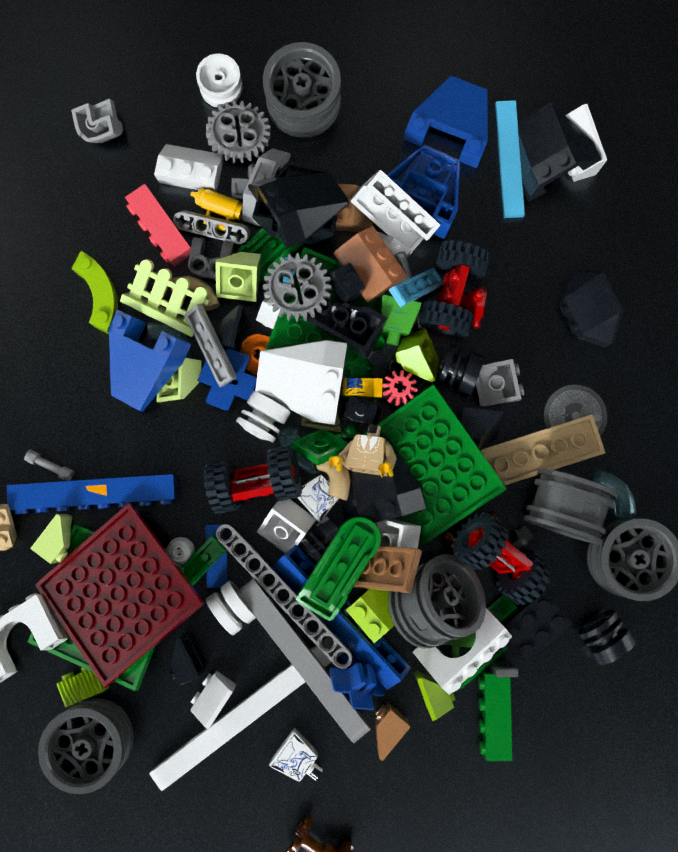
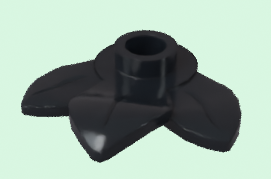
[368,340,404,380]

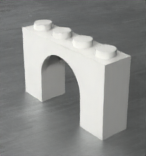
[0,593,68,683]
[413,608,512,695]

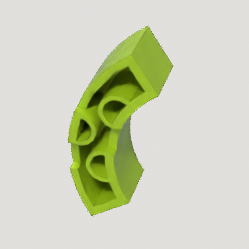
[71,251,119,334]

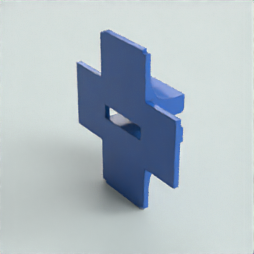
[197,348,257,411]
[329,655,385,710]

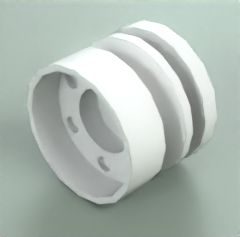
[236,391,291,443]

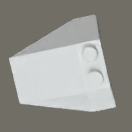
[255,340,347,425]

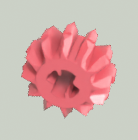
[382,370,417,406]

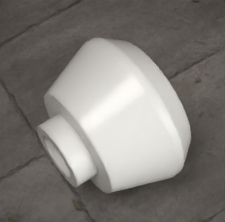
[167,537,195,565]

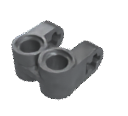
[188,237,235,281]

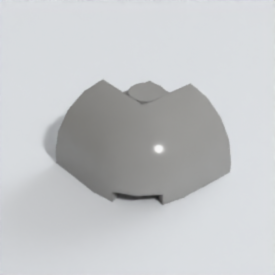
[71,99,123,143]

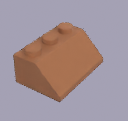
[334,226,407,303]

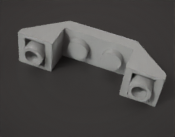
[242,148,291,227]

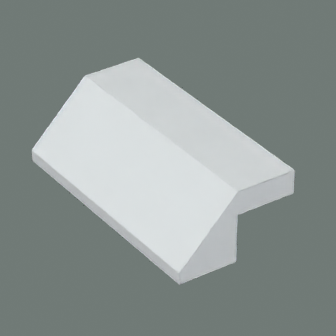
[350,170,440,254]

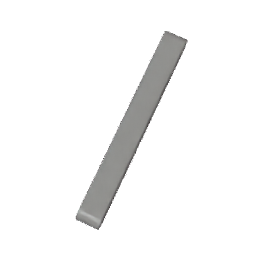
[216,524,353,669]
[237,578,371,743]

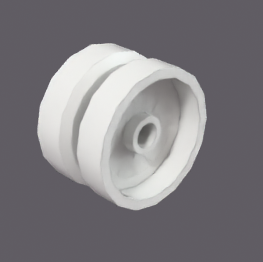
[196,54,243,108]
[206,580,256,635]

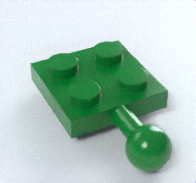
[291,424,360,465]

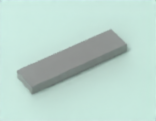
[184,304,237,387]

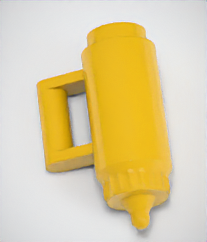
[191,188,243,232]

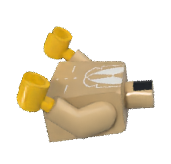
[329,425,397,477]

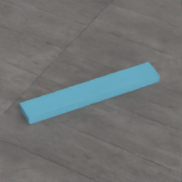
[495,100,525,218]

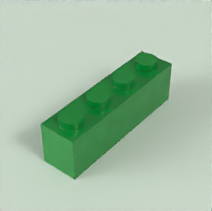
[478,670,512,761]

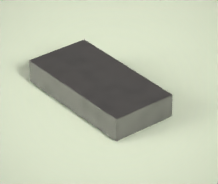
[490,662,518,677]

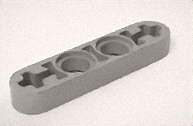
[173,210,250,244]

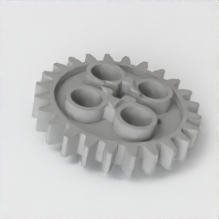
[206,101,270,163]
[263,253,331,322]

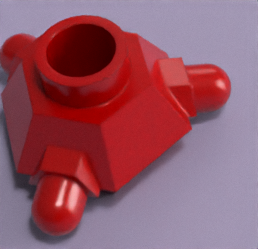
[460,286,488,329]

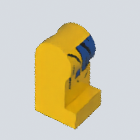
[342,378,383,398]

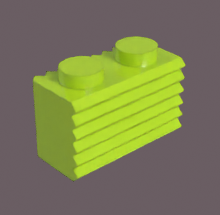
[56,667,109,707]

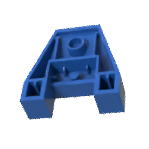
[404,76,488,168]
[387,144,460,239]
[109,310,191,412]

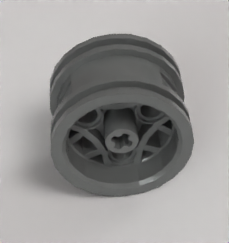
[263,42,341,138]
[523,469,618,545]
[587,519,678,601]
[388,554,486,649]
[38,698,134,794]

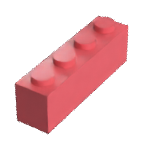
[125,184,191,267]

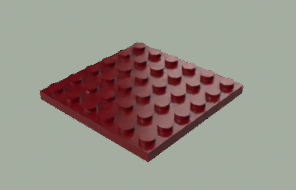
[35,503,205,687]

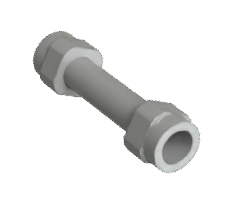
[24,449,74,481]

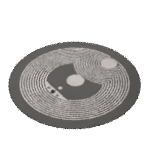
[544,385,607,436]

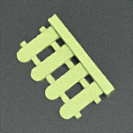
[120,259,210,337]

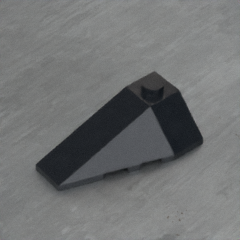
[299,295,388,359]

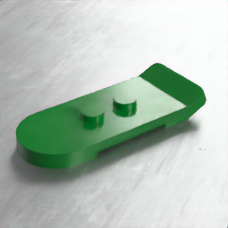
[234,228,304,284]
[296,517,381,621]

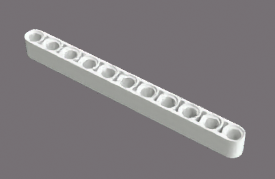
[149,636,344,791]

